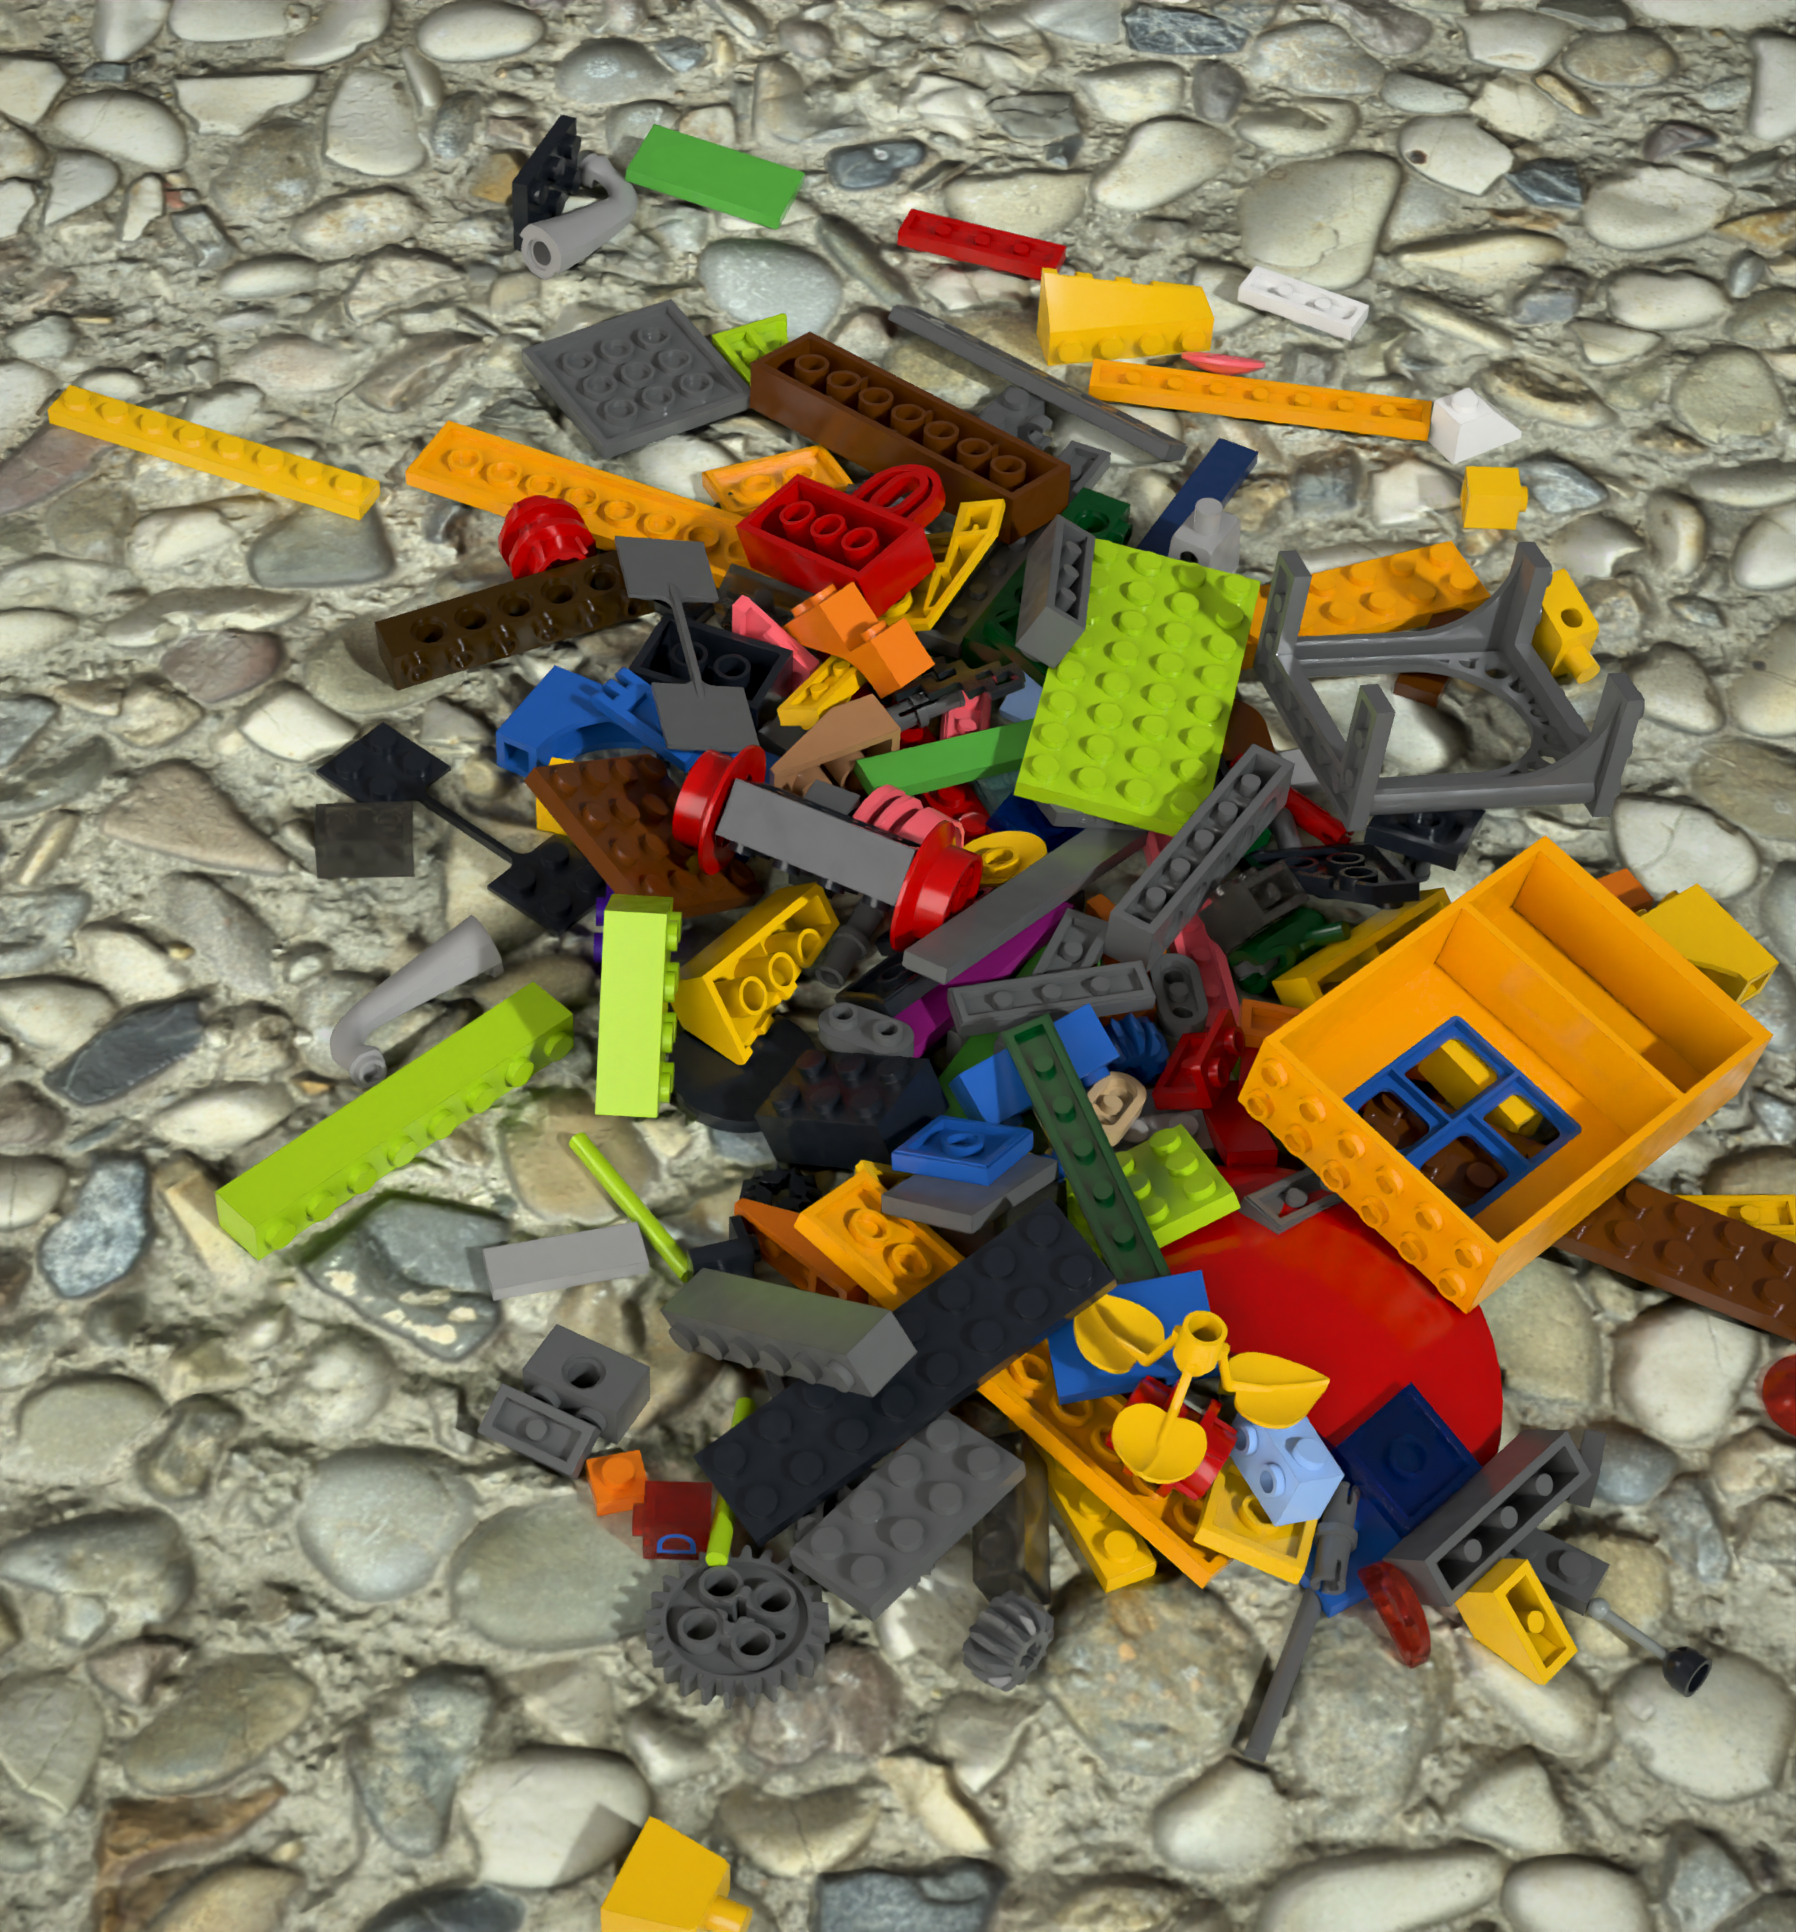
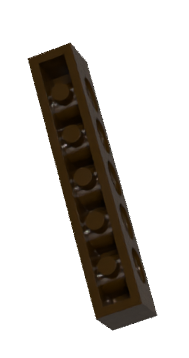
[375,550,655,691]

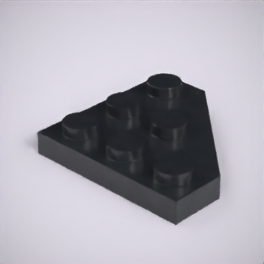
[1240,842,1420,910]

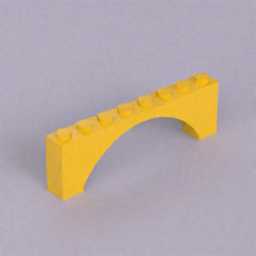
[1417,883,1779,1138]

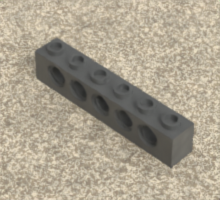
[1103,743,1295,973]

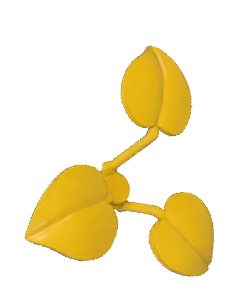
[1073,1294,1330,1484]

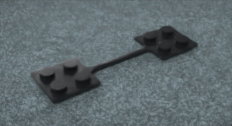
[316,722,607,937]

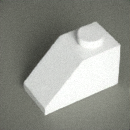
[1427,387,1522,465]

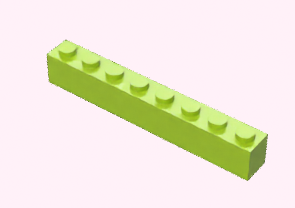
[215,981,574,1261]

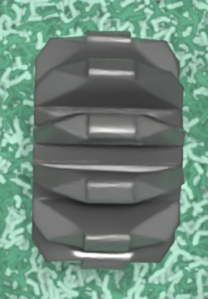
[962,1590,1054,1692]

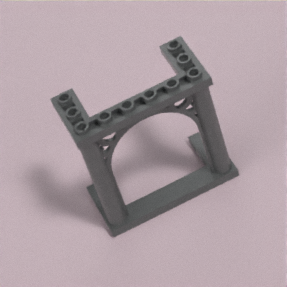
[1253,542,1645,832]

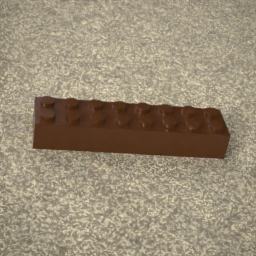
[750,332,1071,545]

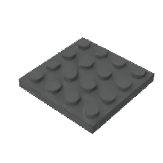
[522,299,751,460]

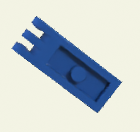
[590,667,705,773]

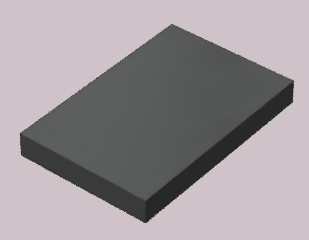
[881,1153,1059,1234]

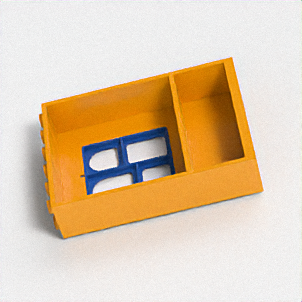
[1237,835,1773,1314]

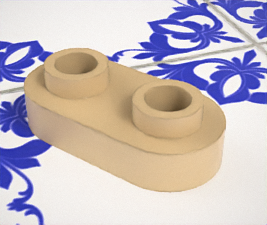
[1087,1071,1147,1146]

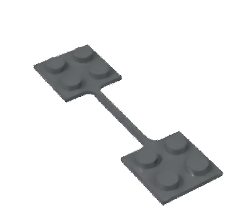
[614,536,760,753]

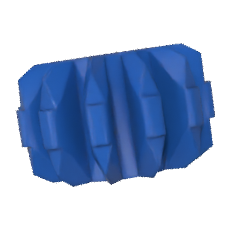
[1103,1013,1170,1086]

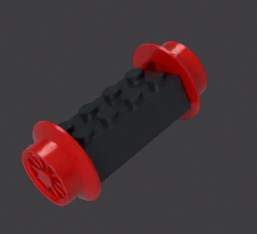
[672,744,983,952]

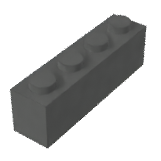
[1015,514,1095,669]
[1382,1429,1592,1607]

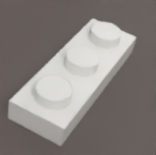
[1237,266,1369,341]

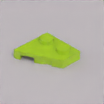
[712,313,788,387]

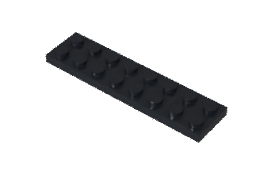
[693,1197,1117,1548]

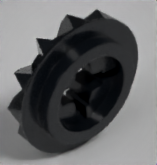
[739,1162,822,1213]

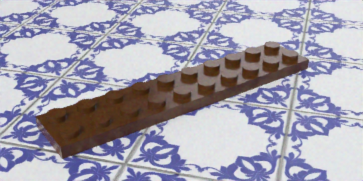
[1361,1091,1796,1342]

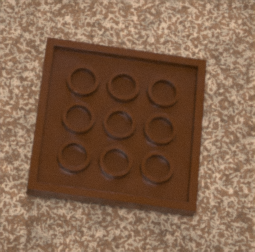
[524,753,766,919]

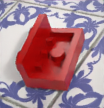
[1151,1009,1245,1111]

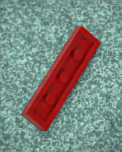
[897,208,1067,281]

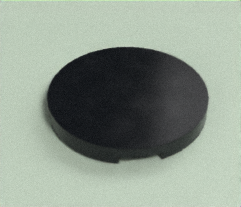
[668,1013,816,1133]

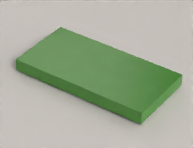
[625,124,805,230]

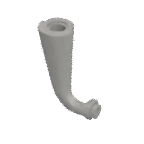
[520,153,638,280]
[330,915,504,1088]

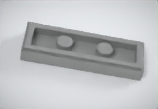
[483,1222,649,1301]

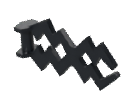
[869,656,1026,705]

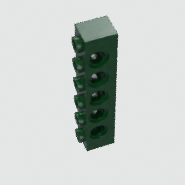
[961,487,1133,685]

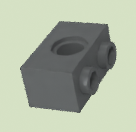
[523,1324,650,1445]

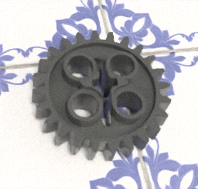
[645,1545,830,1710]

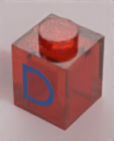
[632,1481,712,1560]

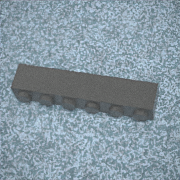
[660,1268,917,1397]

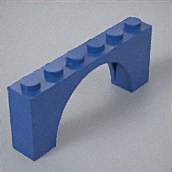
[496,665,781,864]

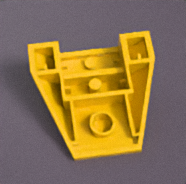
[878,499,1006,632]

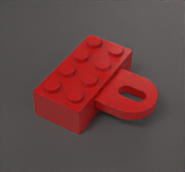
[735,464,946,619]

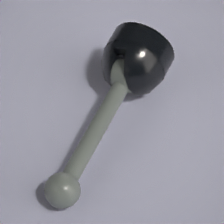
[1588,1597,1712,1697]

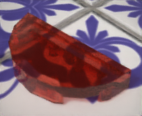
[1357,1560,1431,1669]

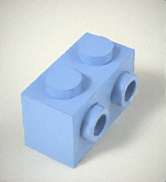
[1230,1412,1344,1527]

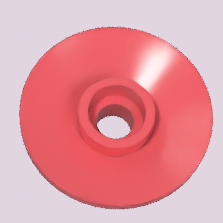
[1181,352,1266,376]

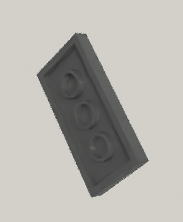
[789,1411,1027,1622]

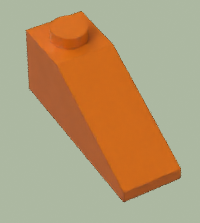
[734,1198,869,1305]

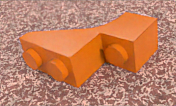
[782,582,935,699]

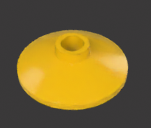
[963,831,1048,887]

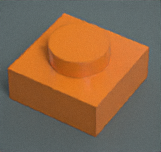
[586,1449,651,1517]

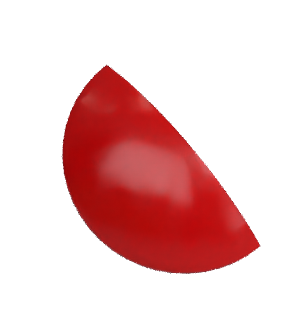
[1160,1165,1503,1532]

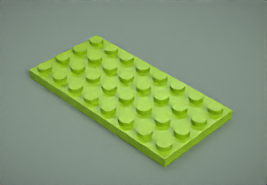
[1013,538,1261,837]

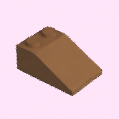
[769,693,901,797]

